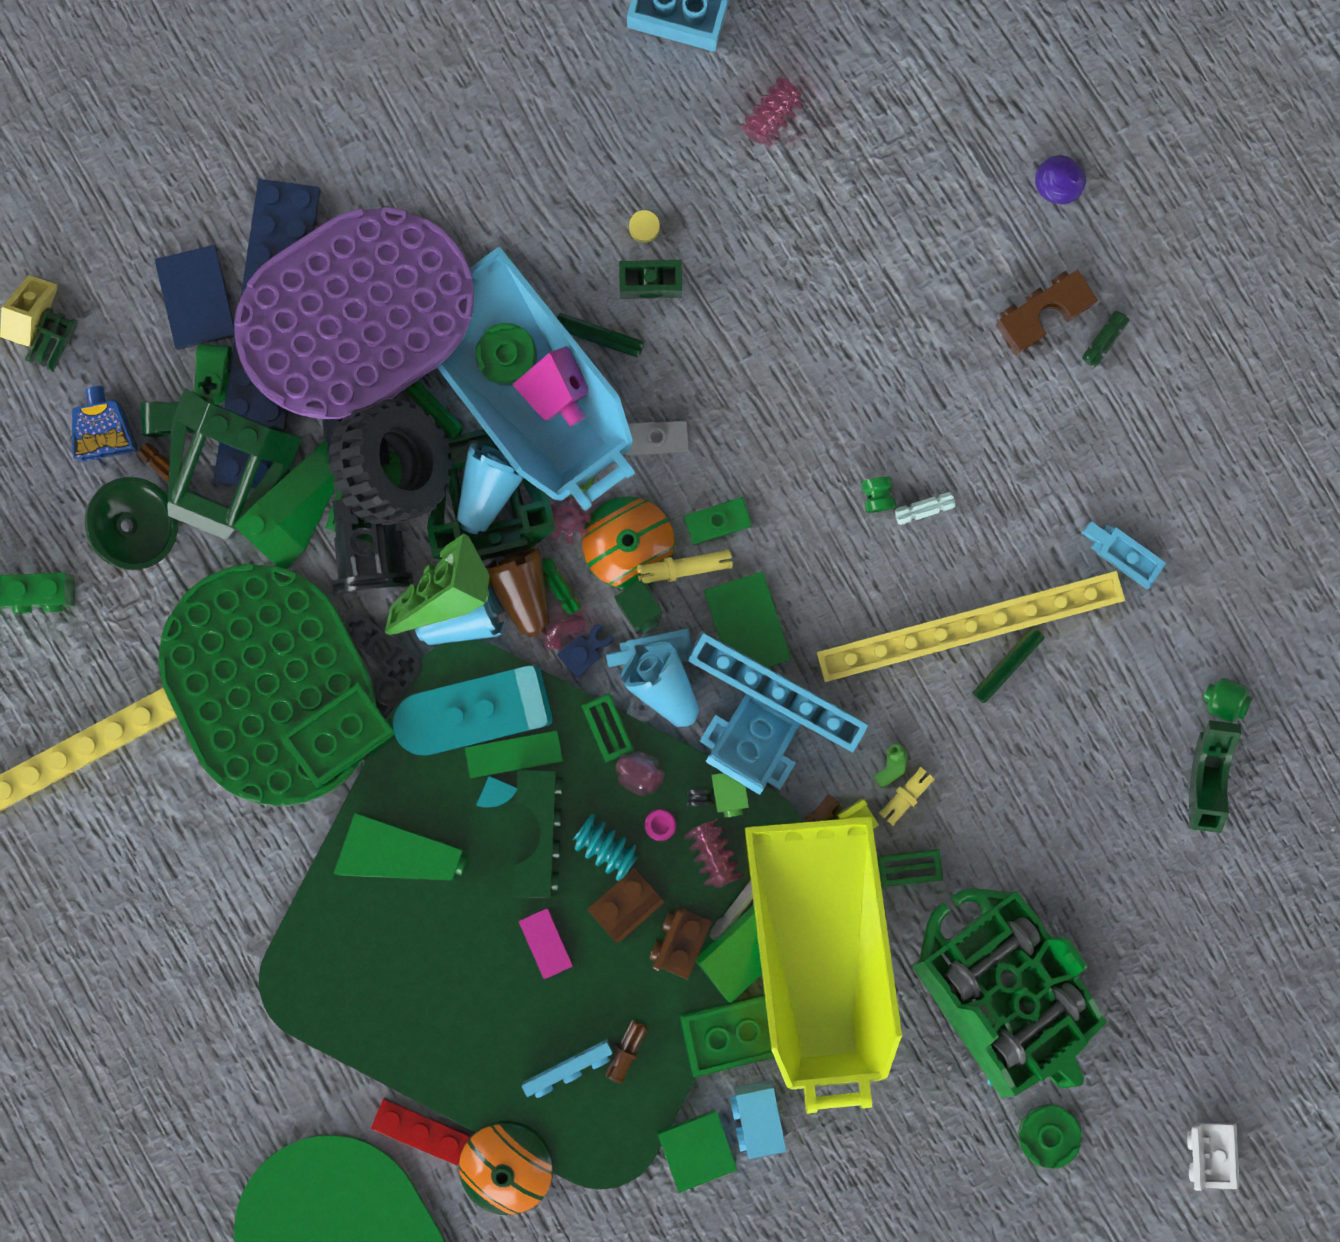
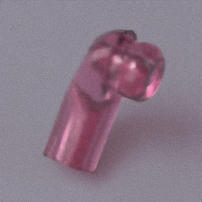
[542,616,585,650]

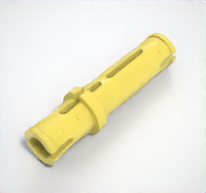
[637,549,733,584]

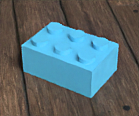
[627,0,730,52]

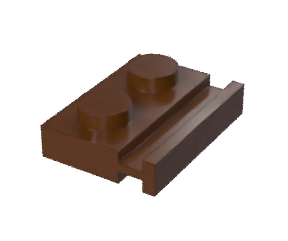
[587,867,665,944]

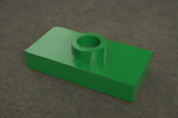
[683,497,752,546]

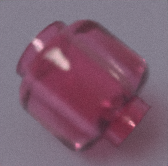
[616,750,665,797]

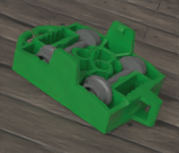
[911,888,1107,1098]

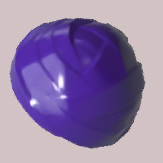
[1035,155,1086,204]

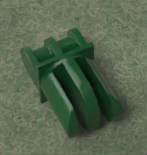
[25,307,78,372]

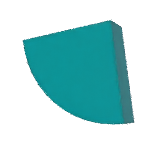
[476,776,517,807]

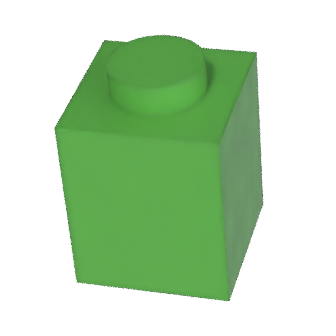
[711,773,749,817]

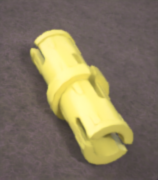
[878,767,935,826]

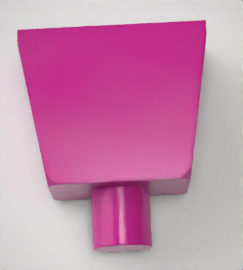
[513,346,588,427]

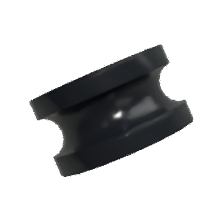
[685,789,714,806]

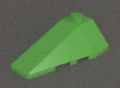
[385,534,490,635]

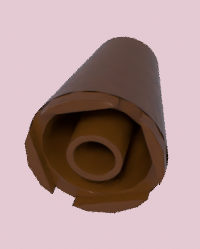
[485,548,550,638]

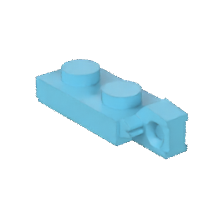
[1081,521,1166,589]
[605,628,692,667]

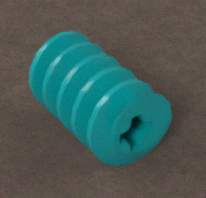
[572,814,641,881]

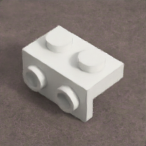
[1187,1122,1240,1191]

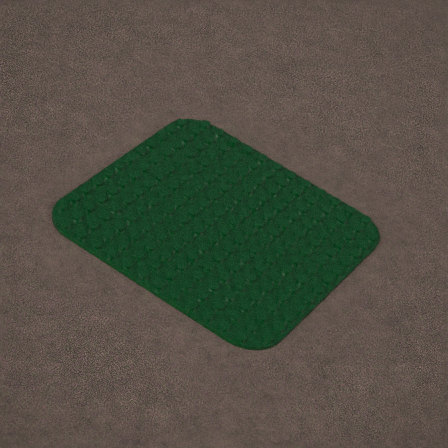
[259,639,803,1190]

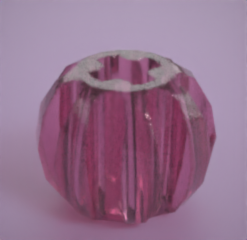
[550,498,591,544]

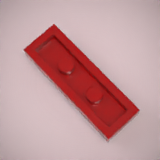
[371,1098,470,1166]

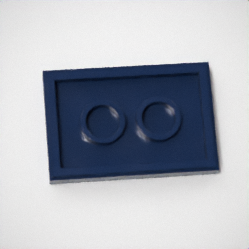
[154,245,235,350]

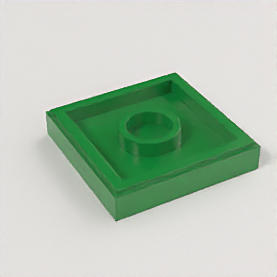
[657,1109,737,1193]

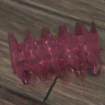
[739,77,804,147]
[684,817,744,888]

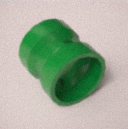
[861,476,896,513]

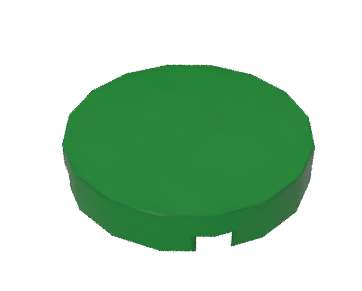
[475,323,537,385]
[1018,1104,1082,1169]

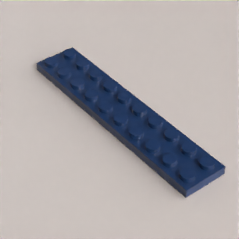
[213,179,321,490]

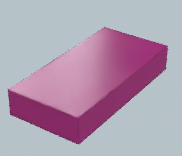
[519,908,573,979]

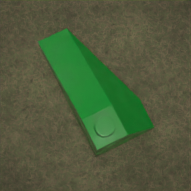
[234,440,335,569]

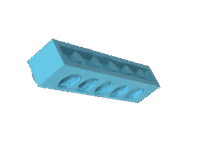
[687,631,869,753]

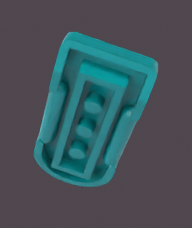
[393,665,553,755]

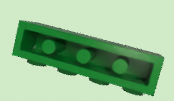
[0,573,75,614]

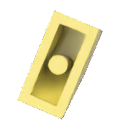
[0,275,57,347]

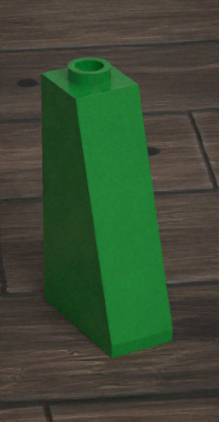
[334,812,468,880]

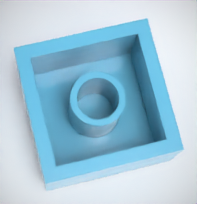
[730,1080,786,1159]

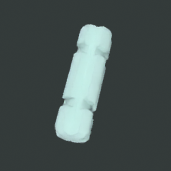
[895,492,955,525]

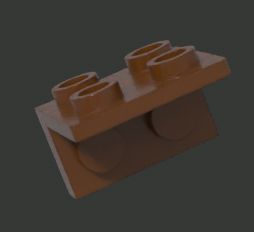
[649,906,712,980]

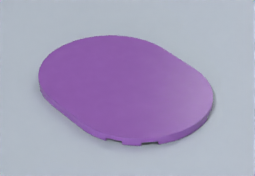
[234,207,474,419]

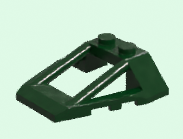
[168,388,303,540]
[427,429,556,561]

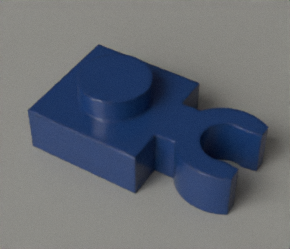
[557,624,613,678]

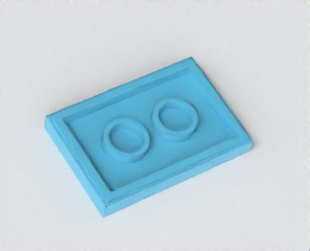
[706,694,800,795]

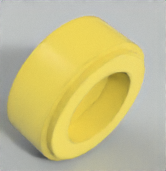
[629,210,660,243]

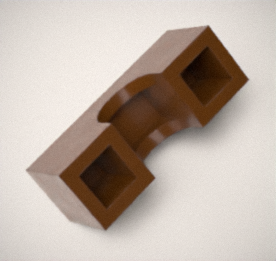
[996,269,1098,356]

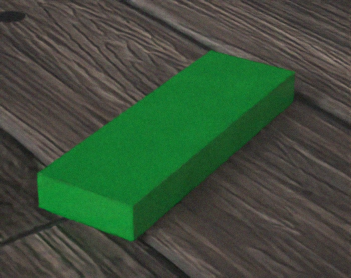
[465,731,563,778]

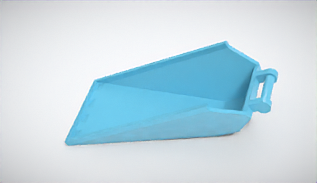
[437,247,635,511]

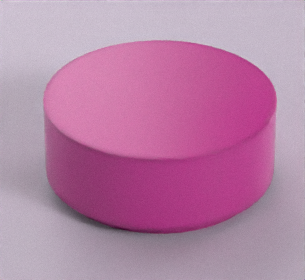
[645,809,676,841]

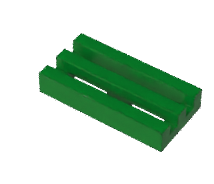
[581,693,634,763]
[877,849,943,888]

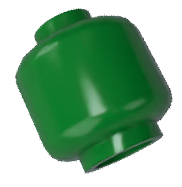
[1203,678,1253,723]

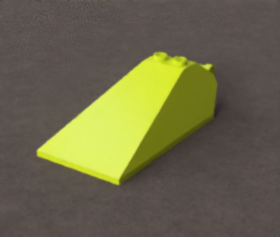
[745,817,902,1114]

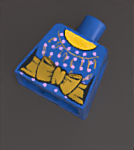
[72,386,138,462]

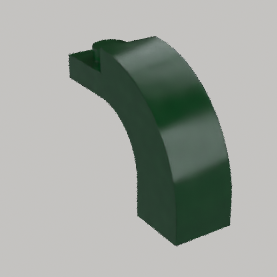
[1189,720,1241,833]

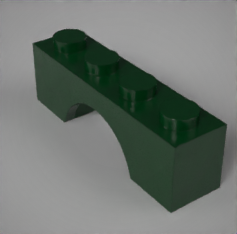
[512,770,563,898]

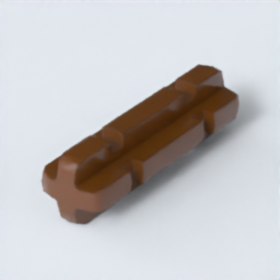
[138,443,192,488]

